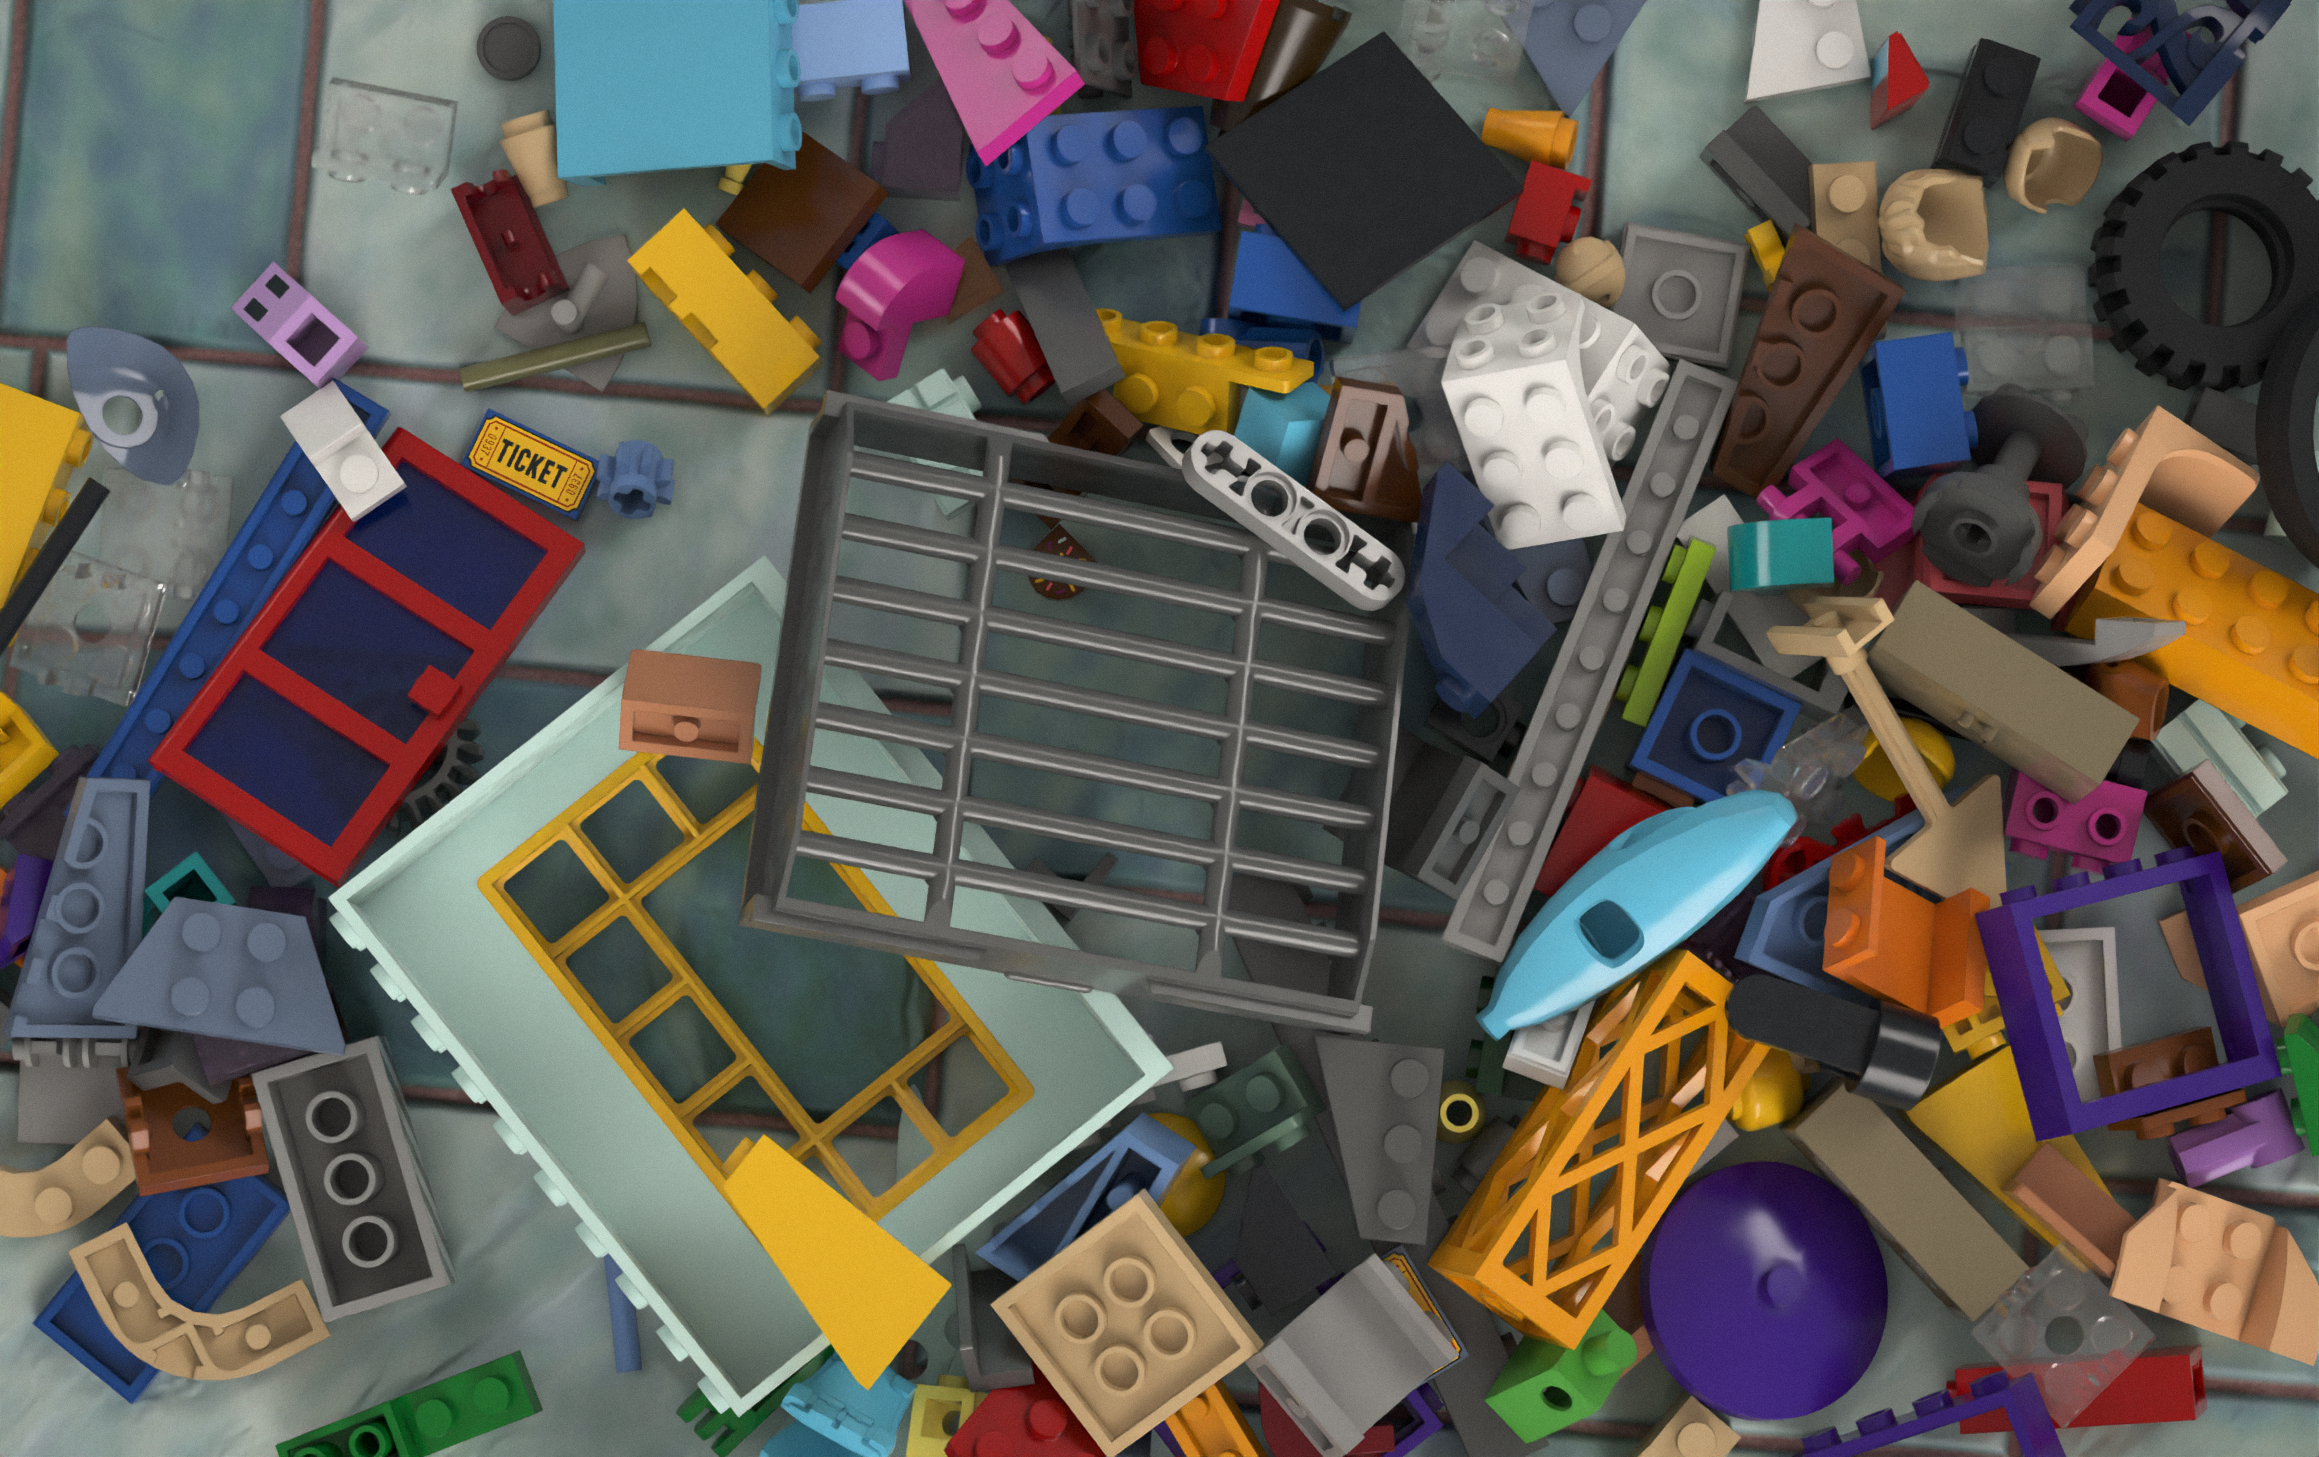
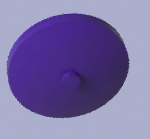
[1639,1161,1888,1422]

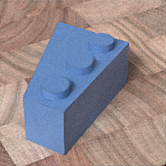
[975,1112,1197,1281]

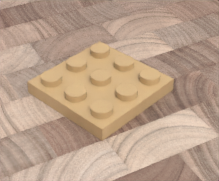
[990,1188,1264,1457]

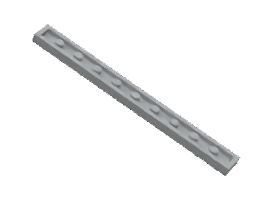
[1441,359,1739,967]

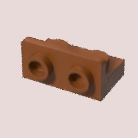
[2093,1026,2247,1140]

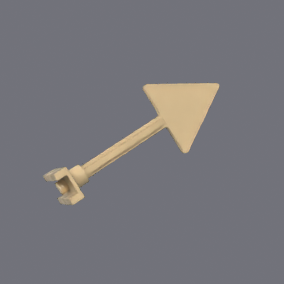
[1766,596,2007,910]

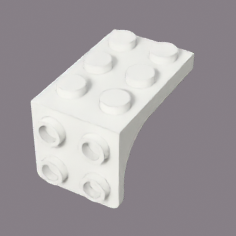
[1407,240,1672,469]
[1441,292,1627,550]

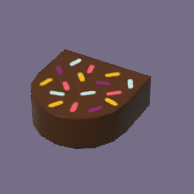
[1029,523,1098,602]

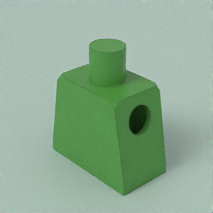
[1484,1308,1637,1444]

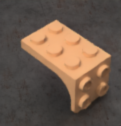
[2029,405,2260,620]

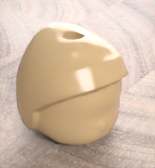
[1554,236,1626,308]

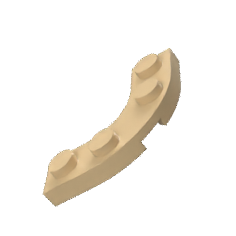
[0,1115,136,1238]
[68,1222,331,1381]

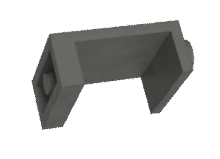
[1681,590,1849,723]
[1322,725,1521,901]

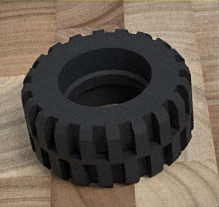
[2088,141,2319,393]

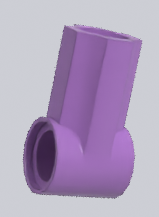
[2165,1088,2305,1188]

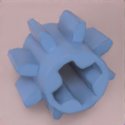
[596,440,675,519]

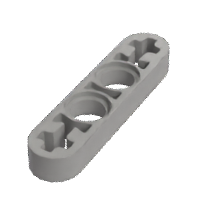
[1182,430,1405,611]

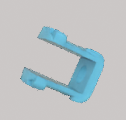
[759,1350,918,1457]

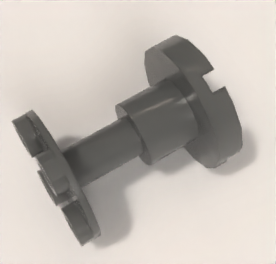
[1911,383,2089,587]

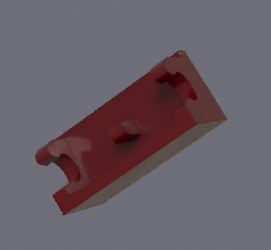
[451,169,570,316]

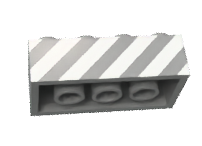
[251,1036,458,1323]

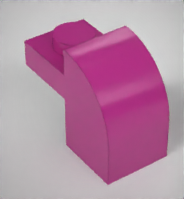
[2072,14,2191,142]
[835,229,966,381]

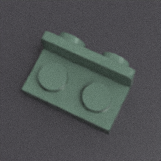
[1184,1042,1327,1180]

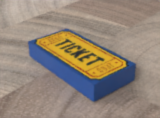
[461,408,599,522]

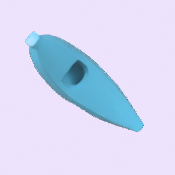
[1475,790,1798,1041]

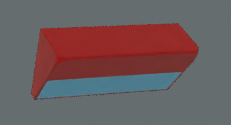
[1870,31,1930,130]

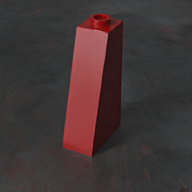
[1946,1344,2207,1434]

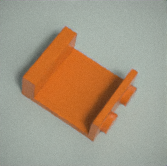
[1822,835,1990,1029]

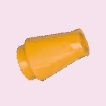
[1481,107,1579,170]

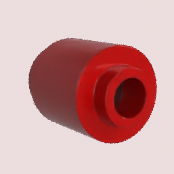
[970,309,1056,406]

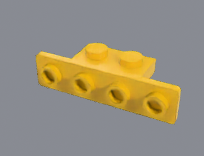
[1095,308,1314,436]

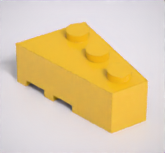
[627,208,824,416]

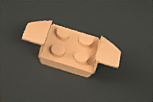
[2158,870,2319,1028]
[2109,1178,2319,1366]

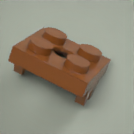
[116,1046,269,1197]

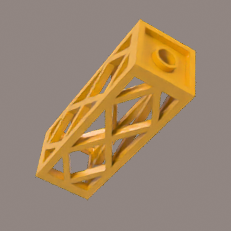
[1427,949,1771,1350]

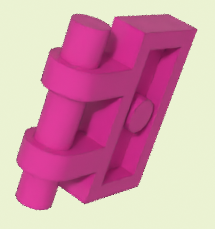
[1756,438,1921,586]

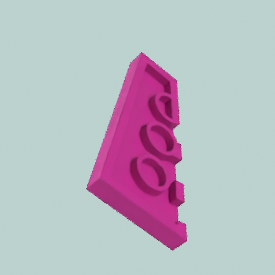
[904,0,1085,167]

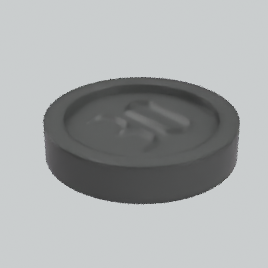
[477,16,541,81]

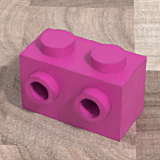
[2002,767,2148,876]

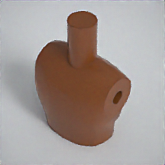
[2064,659,2169,741]

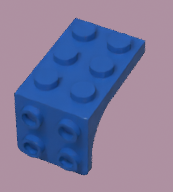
[966,106,1222,266]

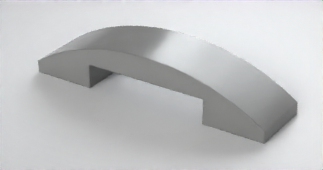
[1955,603,2186,666]

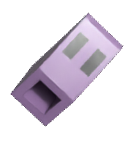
[231,261,369,389]

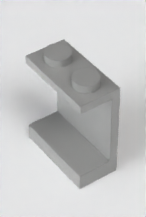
[1245,1253,1460,1457]

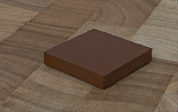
[715,131,889,294]
[2143,758,2289,894]

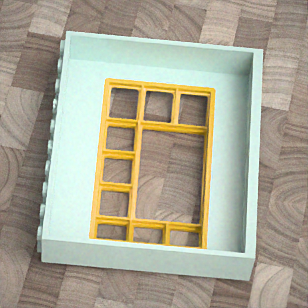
[328,555,1174,1417]

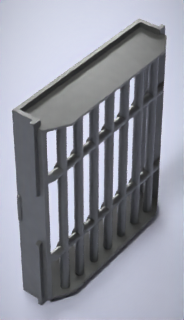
[738,390,1418,1036]

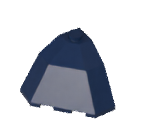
[1406,461,1558,719]

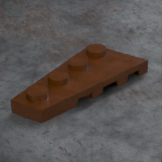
[1709,222,1906,499]

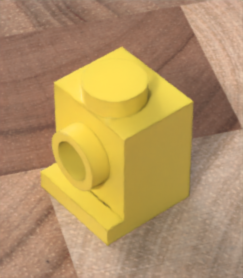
[906,1375,988,1457]

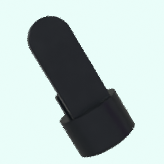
[1725,974,1941,1111]

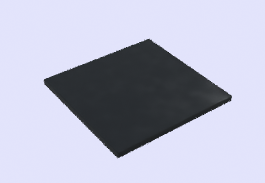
[1204,31,1524,312]

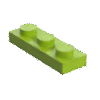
[1613,535,1717,727]

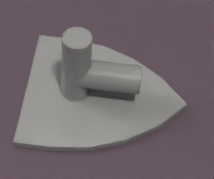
[494,234,638,392]

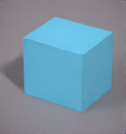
[1234,382,1331,489]

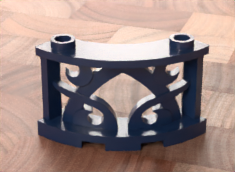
[2068,0,2292,126]

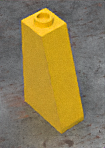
[1896,1042,2118,1276]
[721,1134,952,1390]

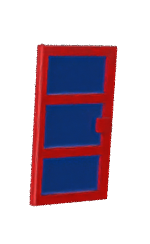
[147,427,586,889]

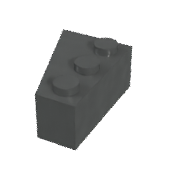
[1312,1036,1445,1245]

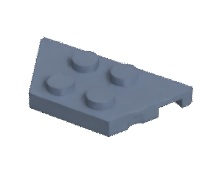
[1494,0,1647,119]
[92,897,346,1056]

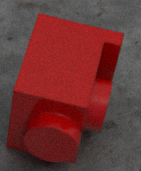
[1504,160,1592,265]

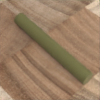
[459,322,651,393]

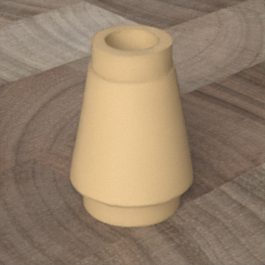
[499,109,569,208]

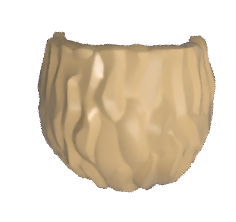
[1878,168,1989,282]

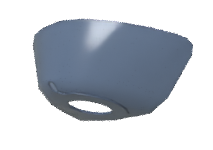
[67,326,199,486]

